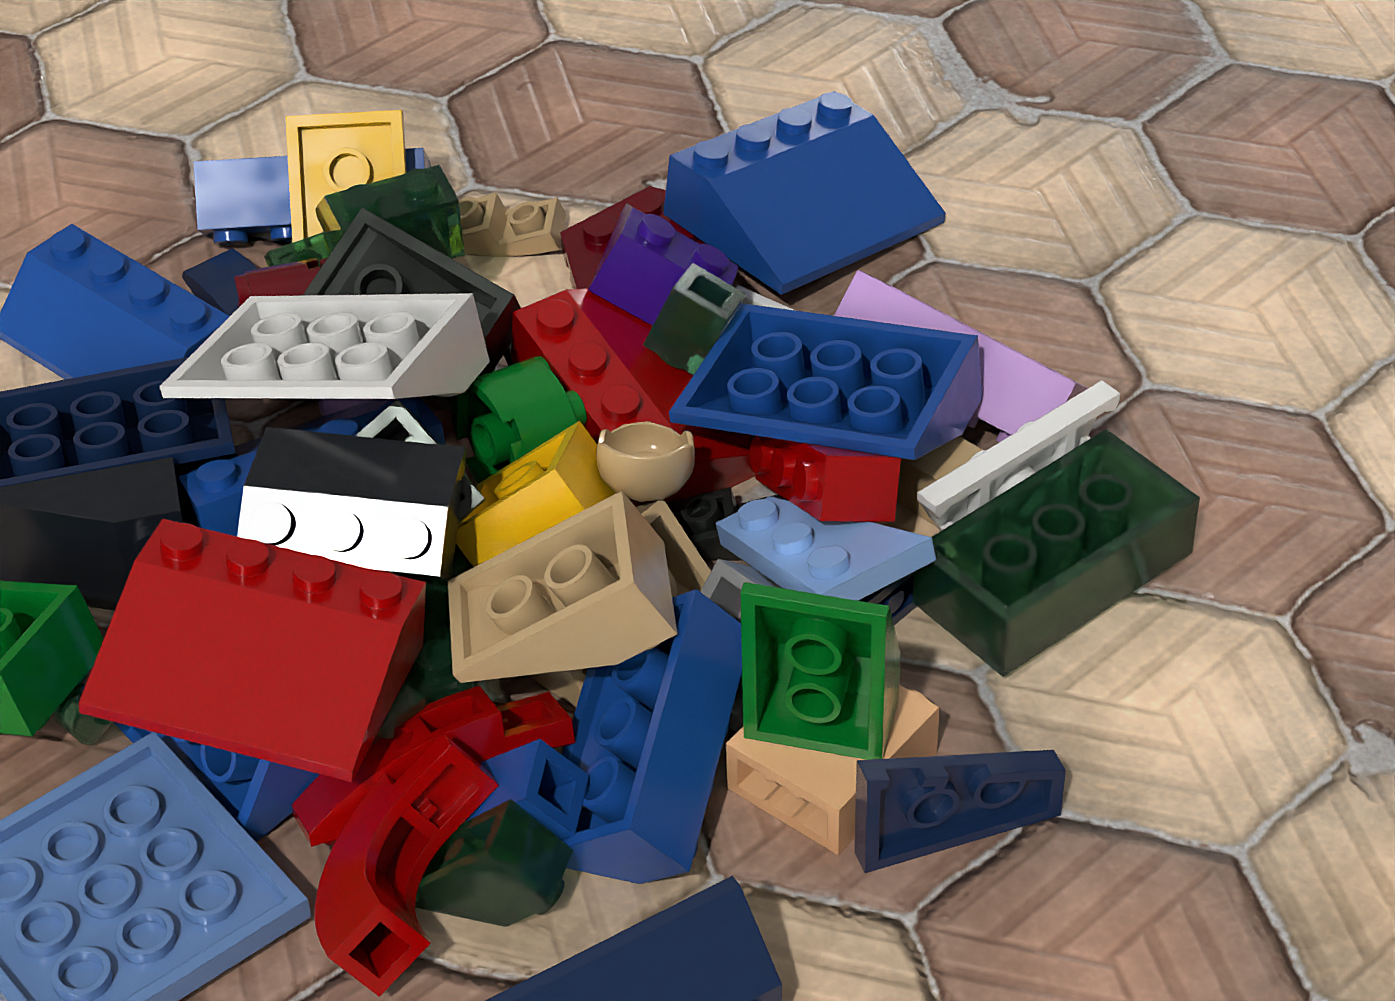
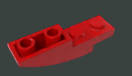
[292,685,575,847]

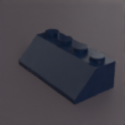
[485,875,782,1001]

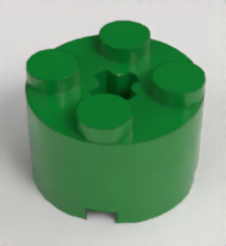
[451,356,587,484]

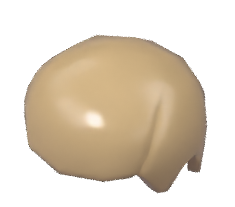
[596,421,695,502]

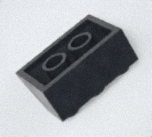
[237,427,467,582]

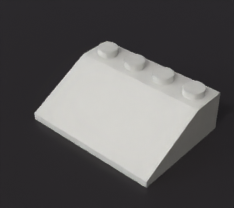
[159,293,490,399]

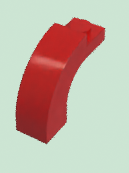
[314,733,499,997]

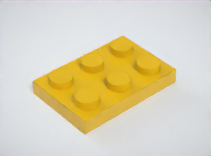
[285,110,410,267]

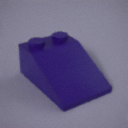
[588,204,738,349]

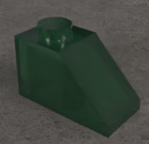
[415,799,573,927]

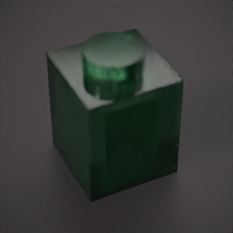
[643,263,746,375]

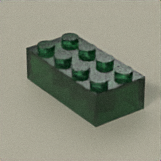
[913,429,1200,677]

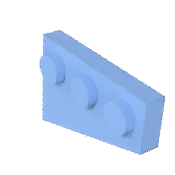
[716,496,936,601]

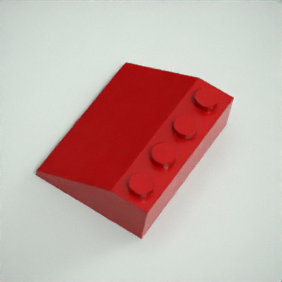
[511,288,756,508]
[79,519,426,782]

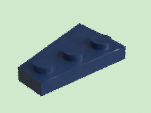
[854,750,1066,873]

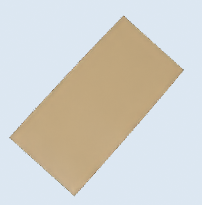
[438,193,566,257]

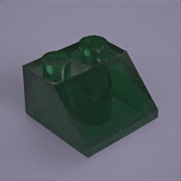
[315,165,465,259]

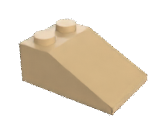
[448,491,677,683]

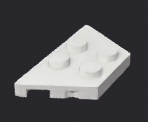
[917,380,1120,571]

